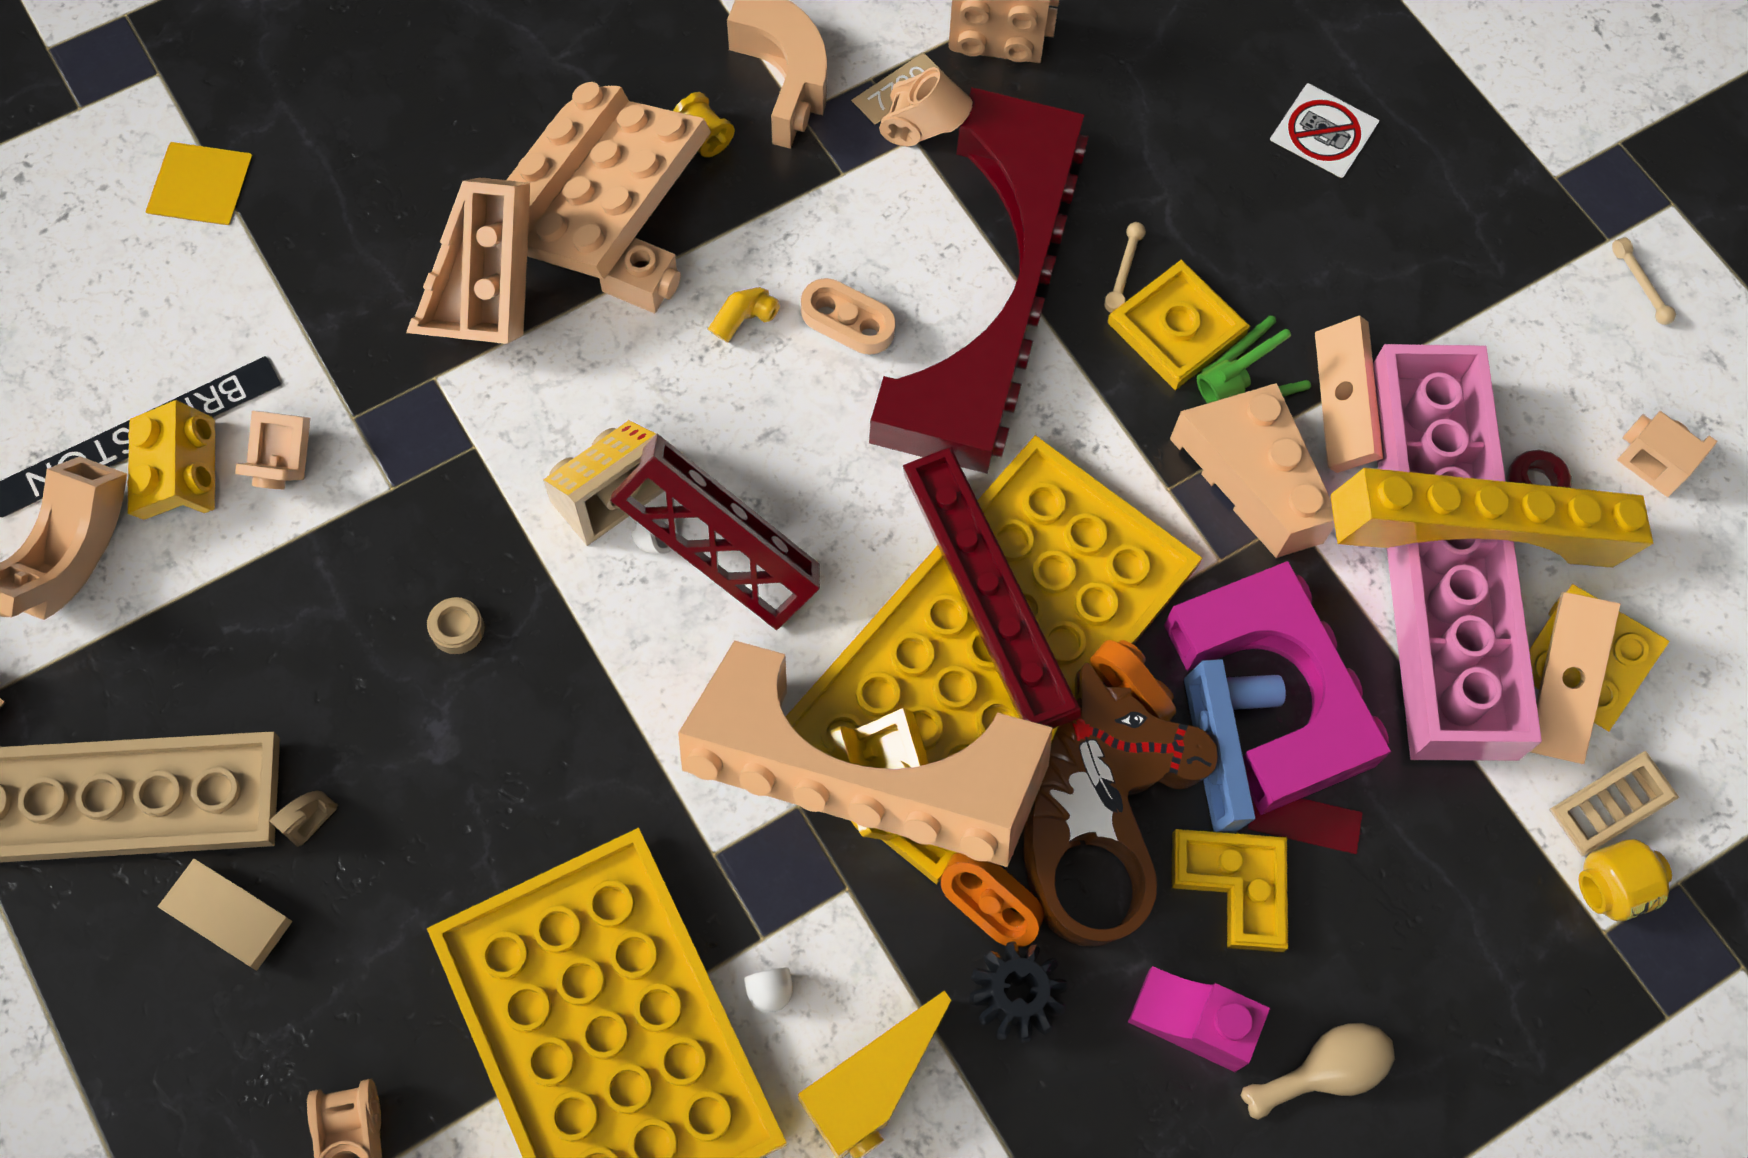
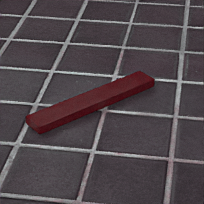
[903,447,1081,729]

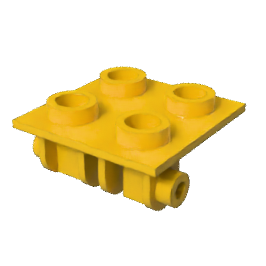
[1529,584,1670,732]

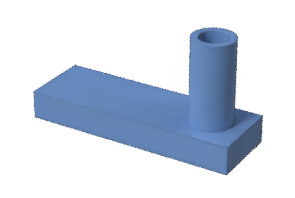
[1184,659,1286,833]

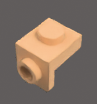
[235,411,311,489]

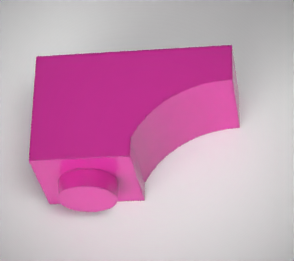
[1128,966,1270,1072]

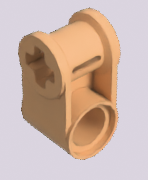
[879,67,973,147]
[307,1079,382,1158]

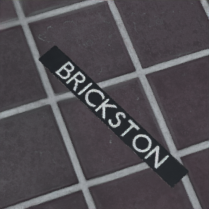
[0,356,281,518]

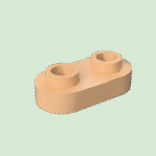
[801,278,895,354]

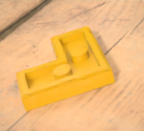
[1172,829,1288,952]

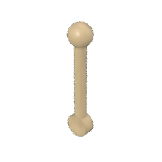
[1104,222,1146,313]
[1612,237,1676,325]

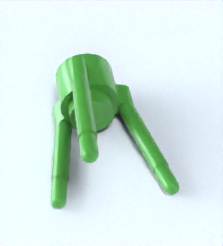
[1197,316,1311,403]

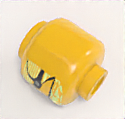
[1578,839,1672,921]

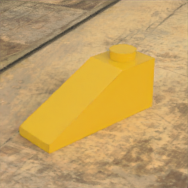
[798,990,951,1158]

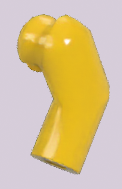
[708,287,780,343]

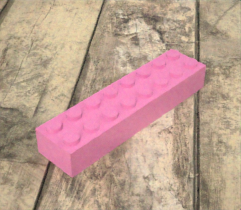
[1373,344,1542,761]

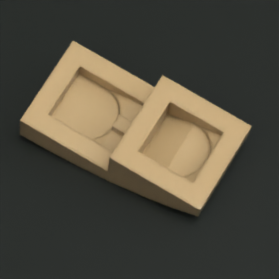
[158,859,293,971]

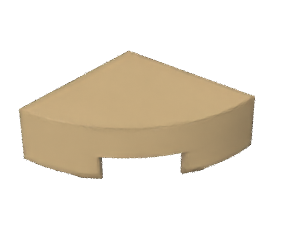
[269,791,338,847]

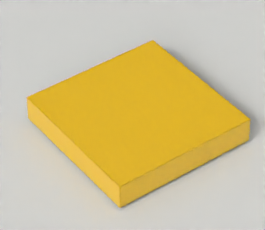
[1107,259,1250,390]

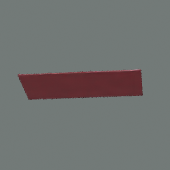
[1248,798,1362,854]

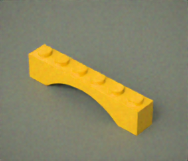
[1331,468,1654,568]

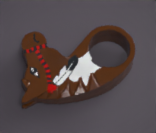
[1023,663,1218,946]

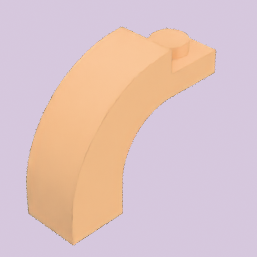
[727,0,827,149]
[0,456,127,620]

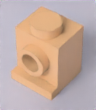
[599,238,680,314]
[1617,411,1718,497]

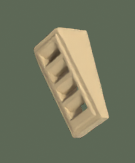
[1549,751,1680,856]

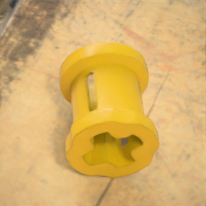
[673,92,735,158]

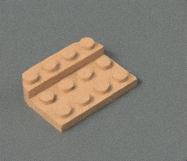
[507,82,711,279]

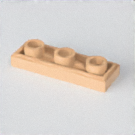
[1315,315,1383,473]
[1530,592,1621,764]

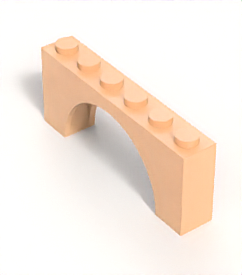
[678,640,1053,867]

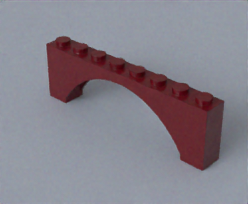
[869,87,1089,474]

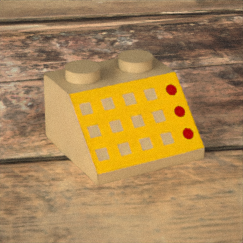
[543,420,664,546]

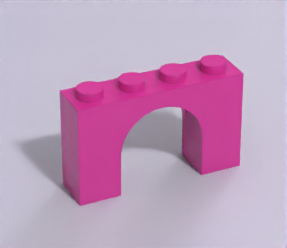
[1164,561,1391,815]

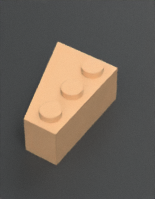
[406,178,530,344]
[1170,383,1335,558]

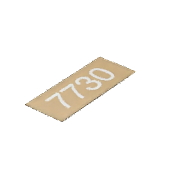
[851,52,944,125]

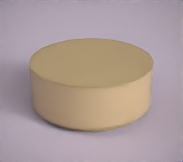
[427,597,485,654]

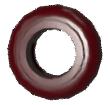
[1507,450,1572,488]

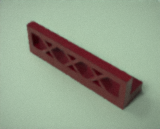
[610,433,820,631]

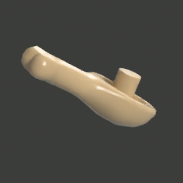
[1240,1023,1395,1120]

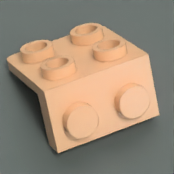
[949,0,1059,63]

